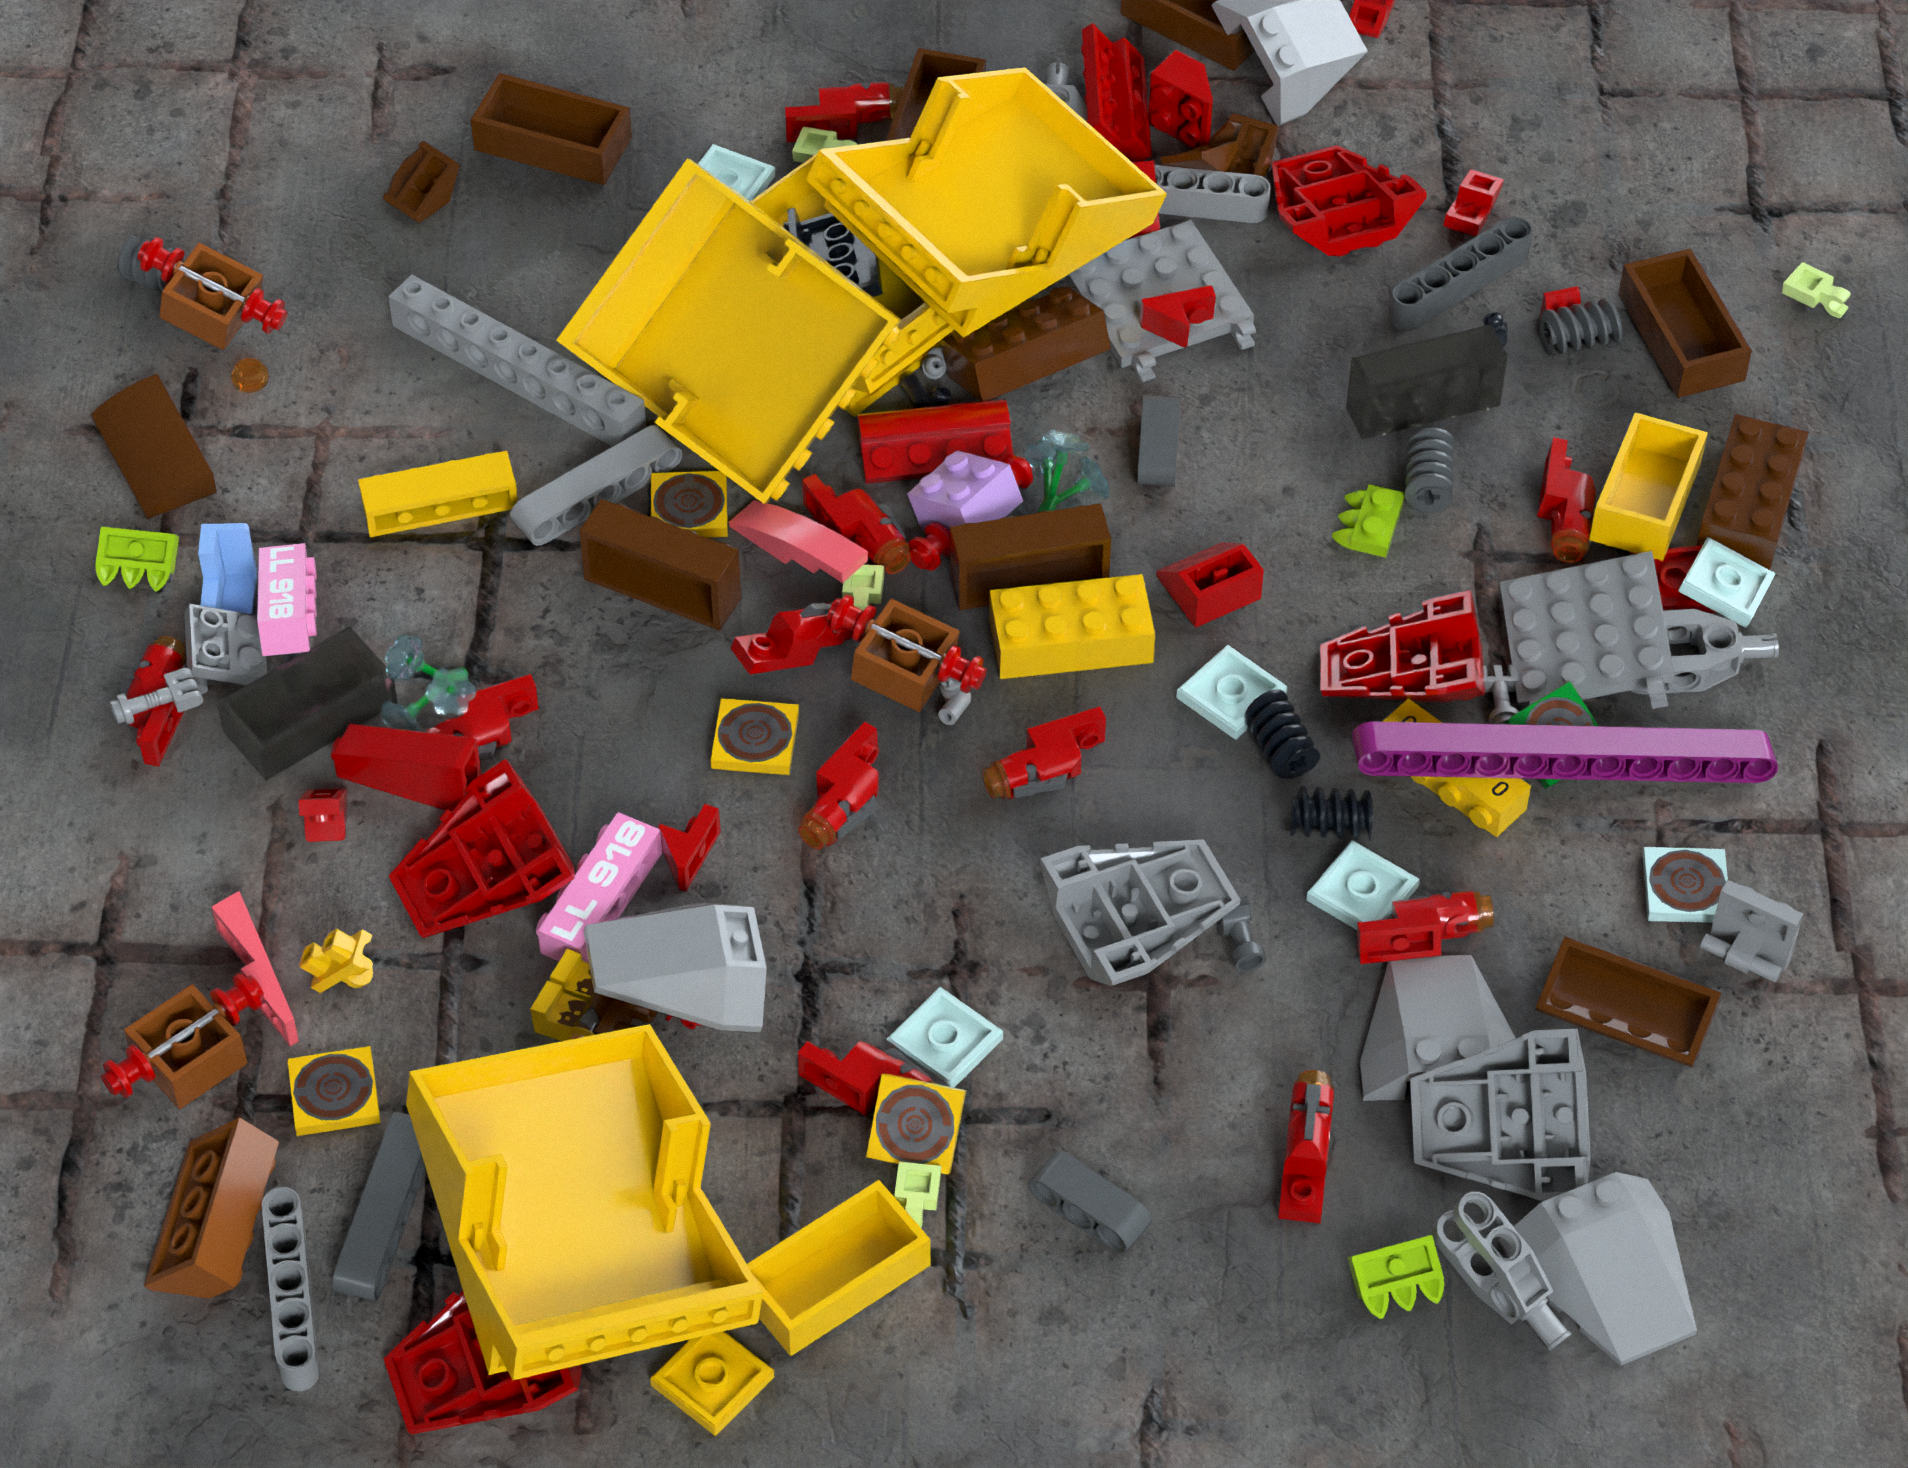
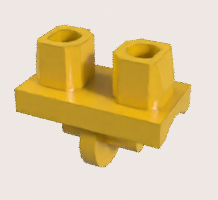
[299,928,373,993]

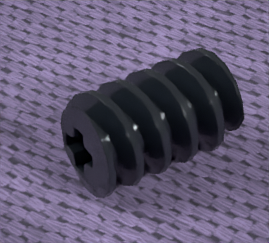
[1244,689,1320,778]
[1290,786,1374,841]

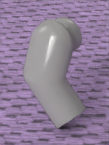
[922,346,947,379]
[938,678,971,725]

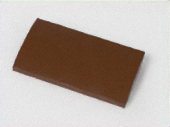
[91,374,217,519]
[1535,936,1721,1068]

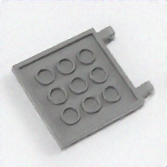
[1064,220,1256,383]
[1500,551,1676,711]

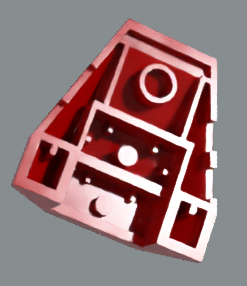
[1271,145,1427,256]
[1320,590,1485,703]
[388,759,575,938]
[383,1290,582,1435]

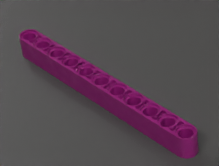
[1351,722,1778,783]

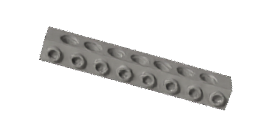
[388,274,646,447]

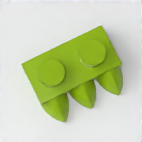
[1332,484,1405,558]
[95,526,179,592]
[1347,1235,1444,1319]

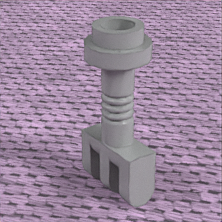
[1483,665,1520,724]
[110,668,203,725]

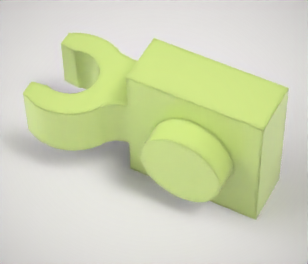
[792,127,857,163]
[1782,262,1851,318]
[842,565,884,610]
[894,1162,941,1229]

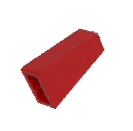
[331,724,482,811]

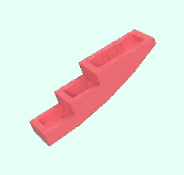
[729,500,868,583]

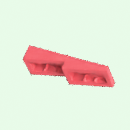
[211,891,299,1046]

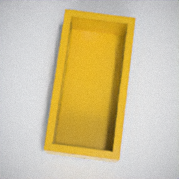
[1589,412,1708,561]
[989,574,1155,679]
[747,1180,931,1357]

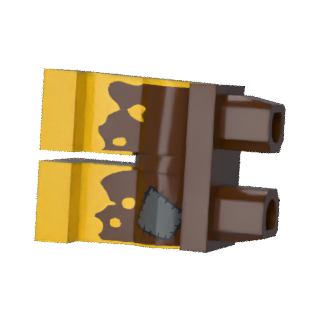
[530,949,658,1041]

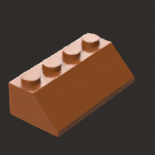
[144,1117,279,1299]

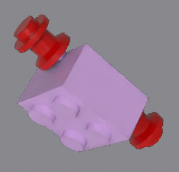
[907,450,1033,571]

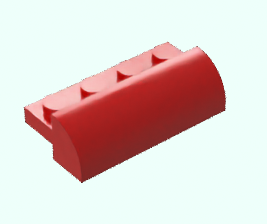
[1081,23,1152,162]
[856,399,1014,484]

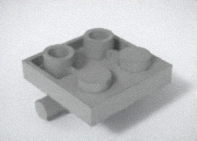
[184,604,268,694]
[1700,880,1803,983]

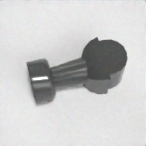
[1216,896,1267,972]

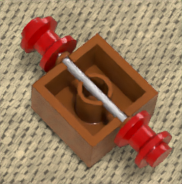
[137,237,288,350]
[827,594,987,713]
[101,973,264,1110]

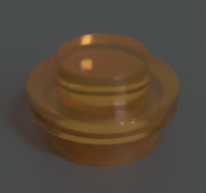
[231,358,269,393]

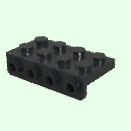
[783,207,883,298]

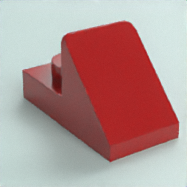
[1139,285,1216,347]
[298,788,348,842]
[658,804,721,892]

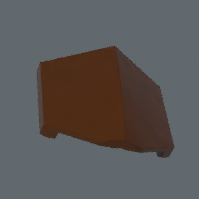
[1209,113,1279,178]
[383,141,460,223]
[1161,141,1239,172]

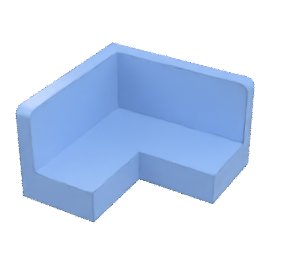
[198,523,258,614]

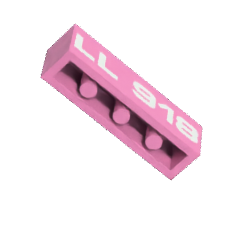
[257,543,317,656]
[536,812,662,963]

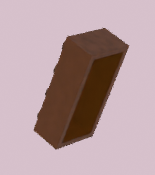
[1120,0,1255,71]
[886,48,986,141]
[471,73,632,185]
[1618,248,1752,398]
[941,286,1111,401]
[1697,414,1809,570]
[579,499,741,631]
[950,503,1111,611]

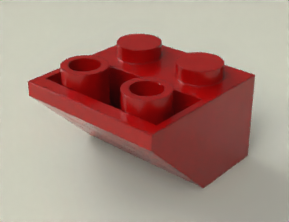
[1149,50,1213,148]
[1156,542,1264,628]

